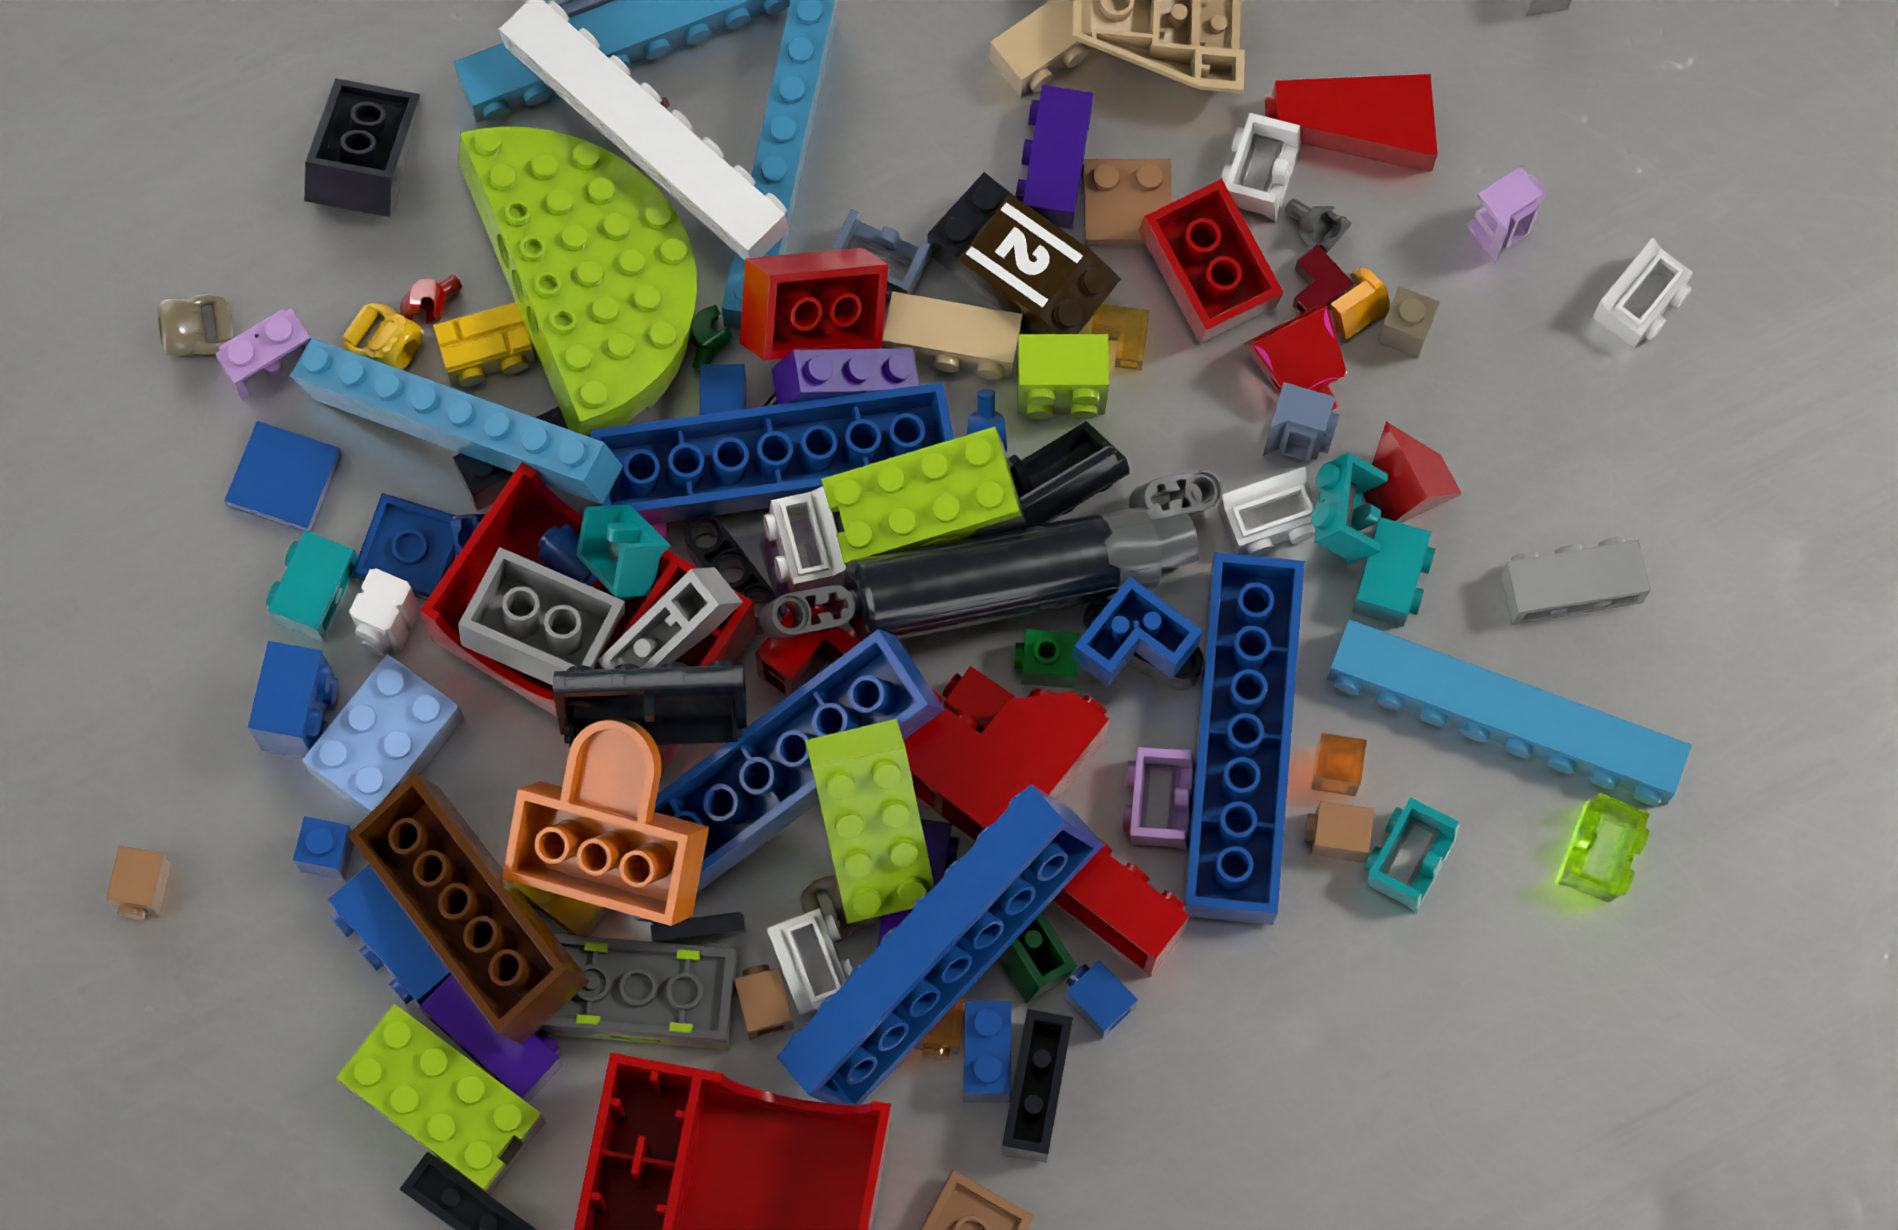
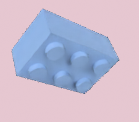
[302,653,465,816]

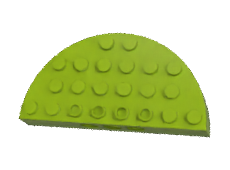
[458,127,697,437]

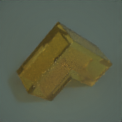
[1091,304,1150,371]

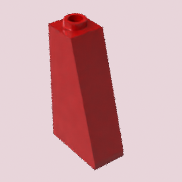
[1265,74,1438,171]

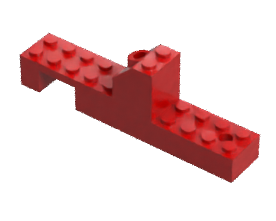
[755,605,1189,977]

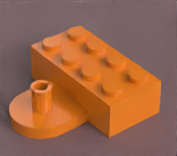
[502,718,709,926]

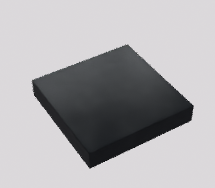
[650,912,746,942]

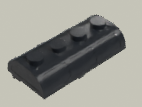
[1007,421,1130,531]
[553,660,747,748]

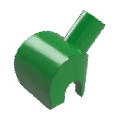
[690,305,733,371]

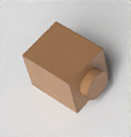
[1304,801,1374,863]
[106,846,172,920]
[734,964,794,1040]

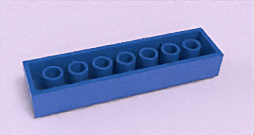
[589,382,954,524]
[1183,552,1305,925]
[633,629,945,923]
[776,784,1105,1105]

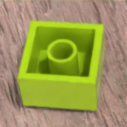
[1017,334,1109,420]

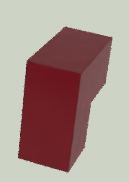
[1293,244,1354,314]

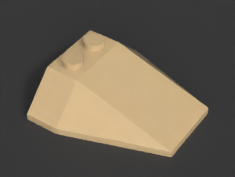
[1072,0,1245,93]

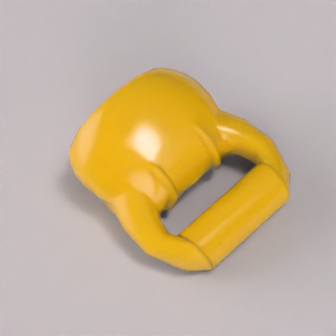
[341,303,423,370]

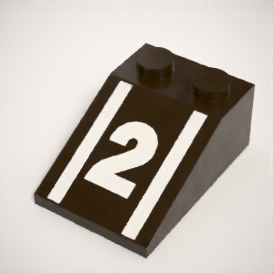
[955,194,1121,334]

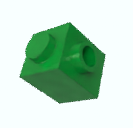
[1014,629,1080,689]

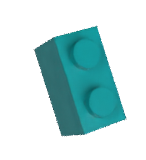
[1352,517,1436,626]
[266,530,358,642]

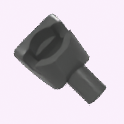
[1285,198,1352,253]

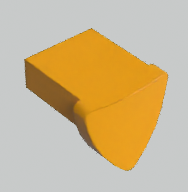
[1331,267,1390,340]

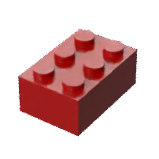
[1139,178,1284,344]
[739,248,889,361]

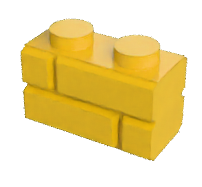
[433,302,536,387]

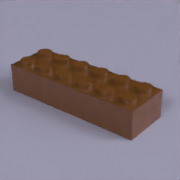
[348,773,589,1044]

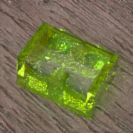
[1555,792,1650,903]

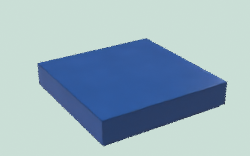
[224,421,342,532]
[352,493,457,601]

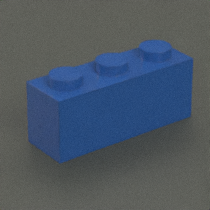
[328,864,451,1007]

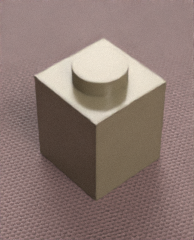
[1377,286,1440,358]

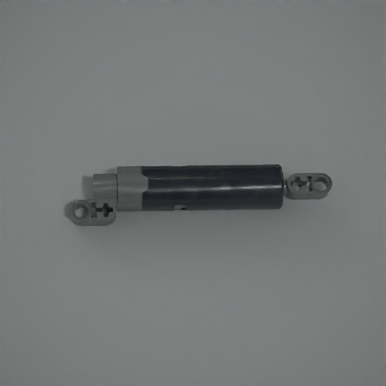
[759,470,1223,641]

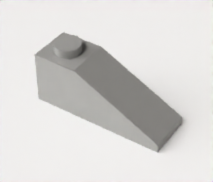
[597,567,743,669]

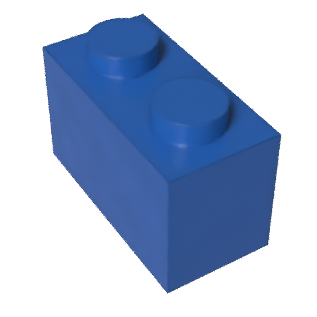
[963,1001,1012,1103]

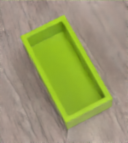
[805,719,935,924]

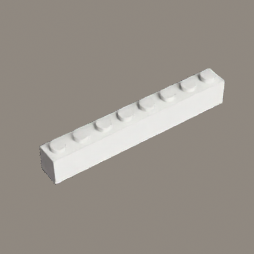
[499,0,789,260]

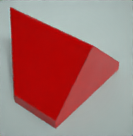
[1363,421,1462,523]

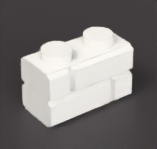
[349,568,421,656]

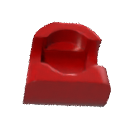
[400,274,462,324]

